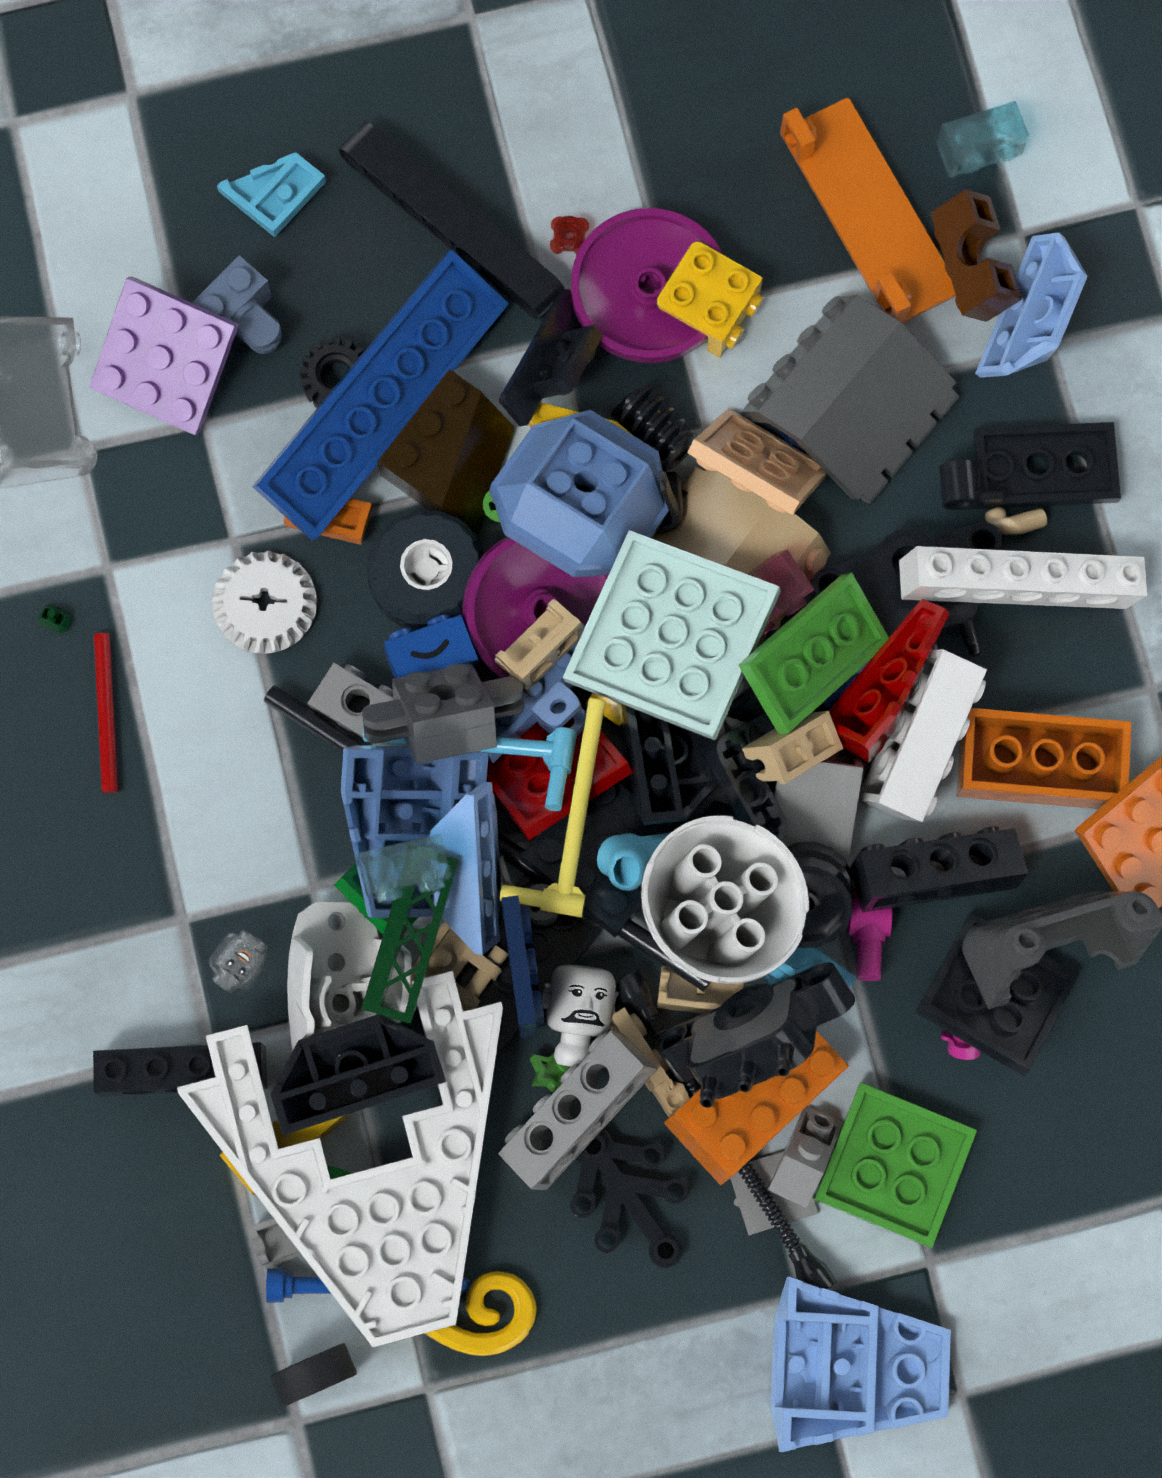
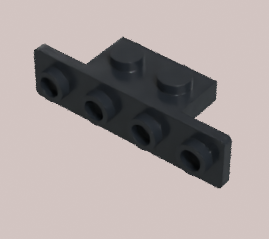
[499,289,603,427]

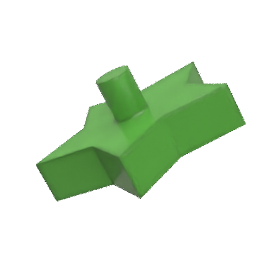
[529,1053,569,1093]

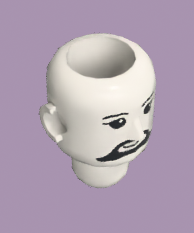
[542,964,619,1067]

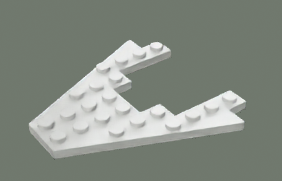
[177,971,503,1347]

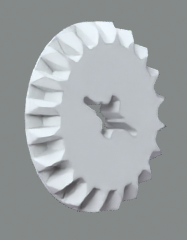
[212,550,317,654]

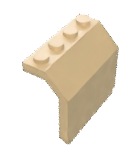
[652,467,831,650]

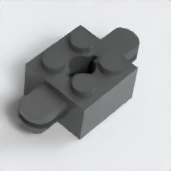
[362,663,525,764]

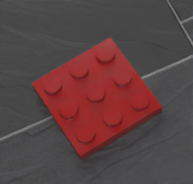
[486,707,633,840]

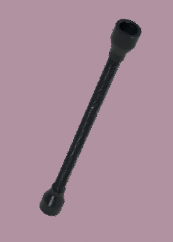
[615,969,837,1289]

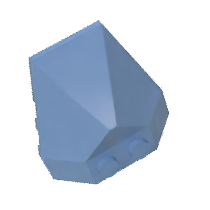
[341,745,488,918]

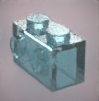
[937,101,1029,177]
[356,834,453,903]

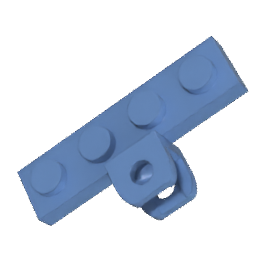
[488,623,586,763]

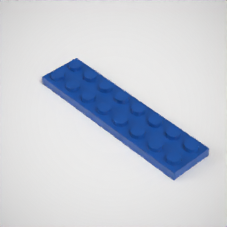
[252,250,509,540]

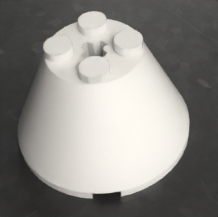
[641,816,809,984]

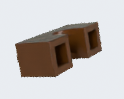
[931,189,1022,322]

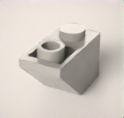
[768,1106,843,1208]

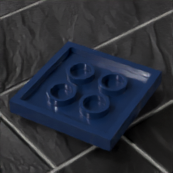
[501,895,544,1040]

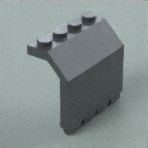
[741,295,959,504]

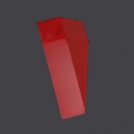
[829,599,950,763]

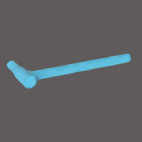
[363,727,577,811]

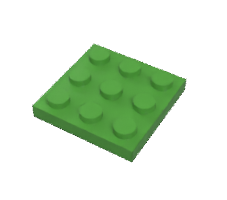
[813,1082,977,1248]

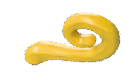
[424,1271,537,1356]

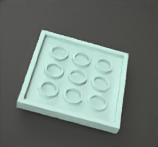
[562,530,781,740]

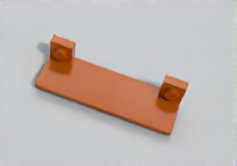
[780,98,956,323]

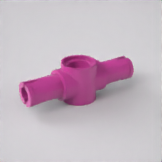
[847,891,892,981]

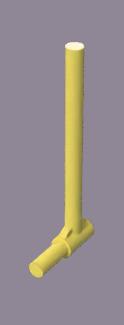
[500,698,605,918]

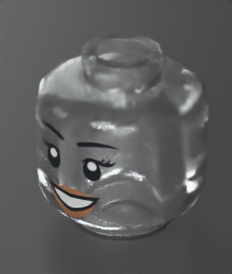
[208,929,271,993]

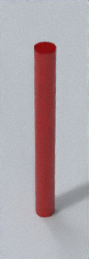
[94,633,118,794]

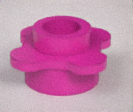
[941,1030,981,1060]

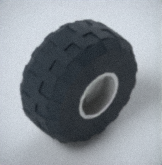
[367,510,485,631]

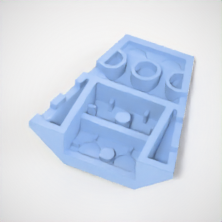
[770,1277,951,1452]

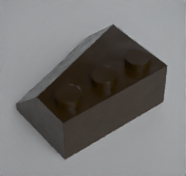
[377,369,514,537]

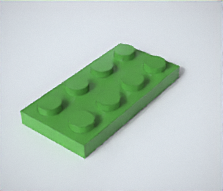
[738,573,889,734]

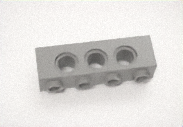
[308,663,408,746]
[498,1031,658,1190]

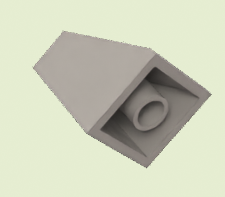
[768,749,863,863]

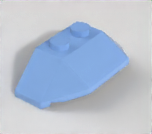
[975,232,1088,377]
[427,782,501,955]

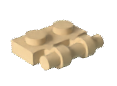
[410,922,508,1012]

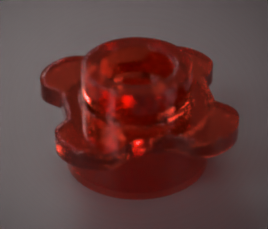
[549,216,589,255]

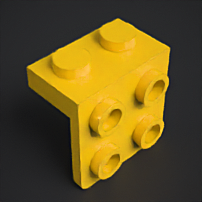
[657,242,764,358]

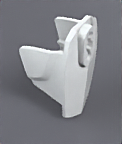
[287,902,412,1051]

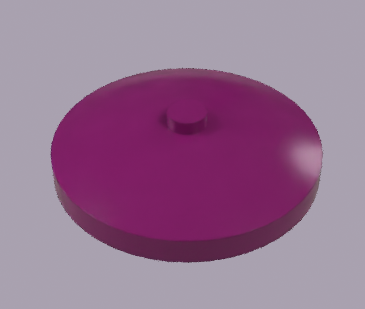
[571,208,723,363]
[463,537,609,678]

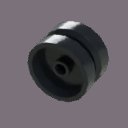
[787,842,853,948]

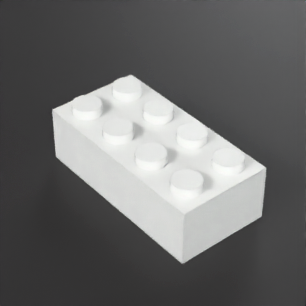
[858,649,987,822]

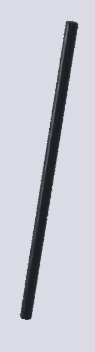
[264,685,711,992]

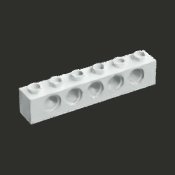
[899,546,1147,609]

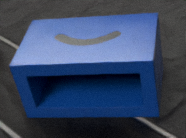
[384,614,478,679]

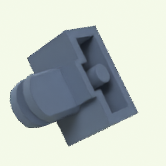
[192,255,282,354]

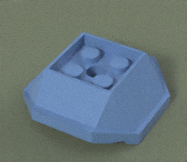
[489,410,669,577]

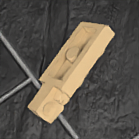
[609,1007,690,1117]

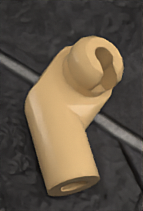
[985,507,1047,535]

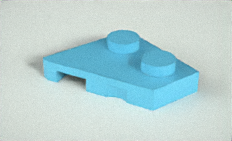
[217,152,326,237]

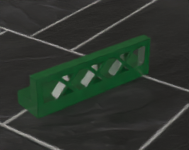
[361,845,459,1024]

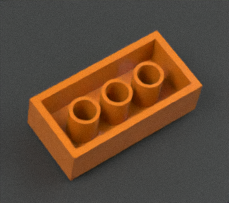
[956,708,1132,809]
[664,1031,849,1185]

